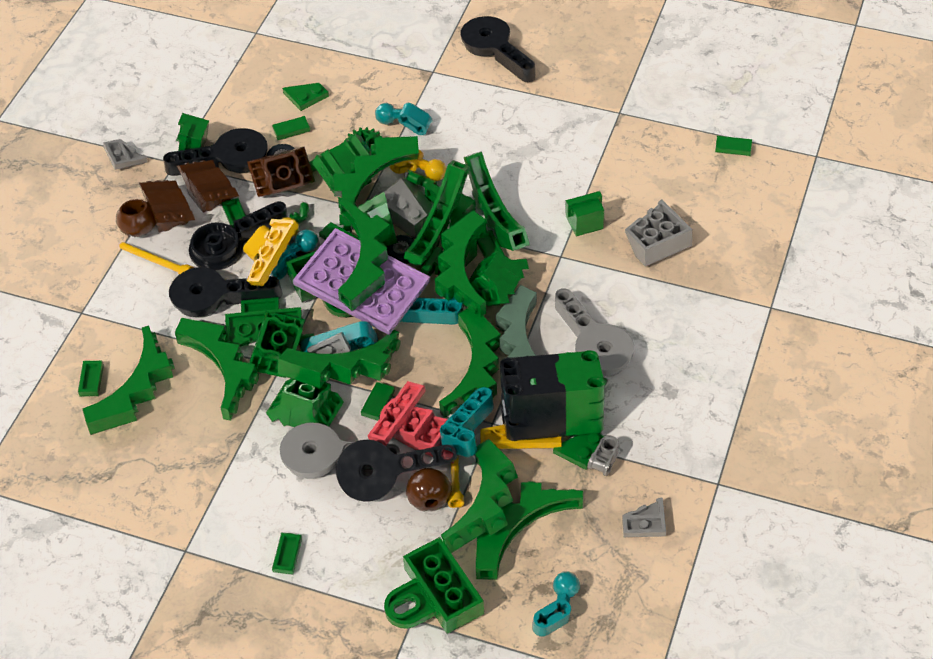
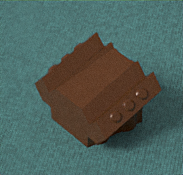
[247,147,315,197]
[177,160,239,213]
[139,180,195,232]

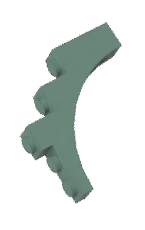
[496,285,537,358]

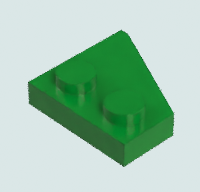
[282,83,329,111]
[553,433,604,470]

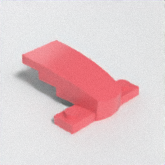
[368,381,454,464]

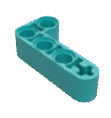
[400,297,464,325]
[300,321,378,352]
[440,387,494,457]

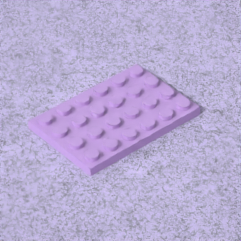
[293,228,430,335]

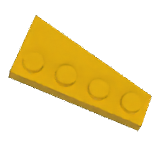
[247,219,299,286]
[480,425,561,449]

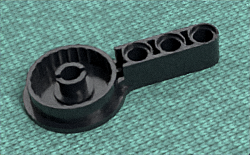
[460,16,535,82]
[163,128,268,176]
[189,201,288,271]
[169,267,283,317]
[336,440,458,502]

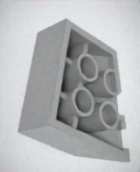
[384,178,432,239]
[625,199,692,267]

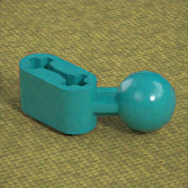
[375,103,432,135]
[270,229,318,280]
[532,571,580,637]

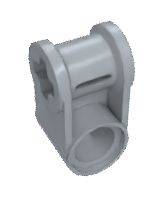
[587,435,619,476]

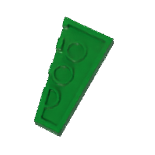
[225,307,302,347]

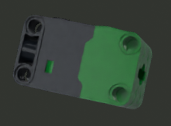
[500,350,605,441]

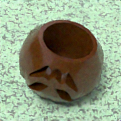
[116,199,156,237]
[406,468,452,512]

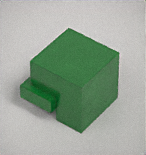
[176,113,209,151]
[565,191,604,237]

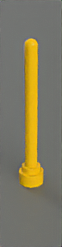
[119,242,194,274]
[448,455,464,508]

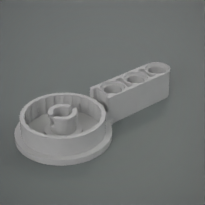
[555,288,634,376]
[280,423,400,479]

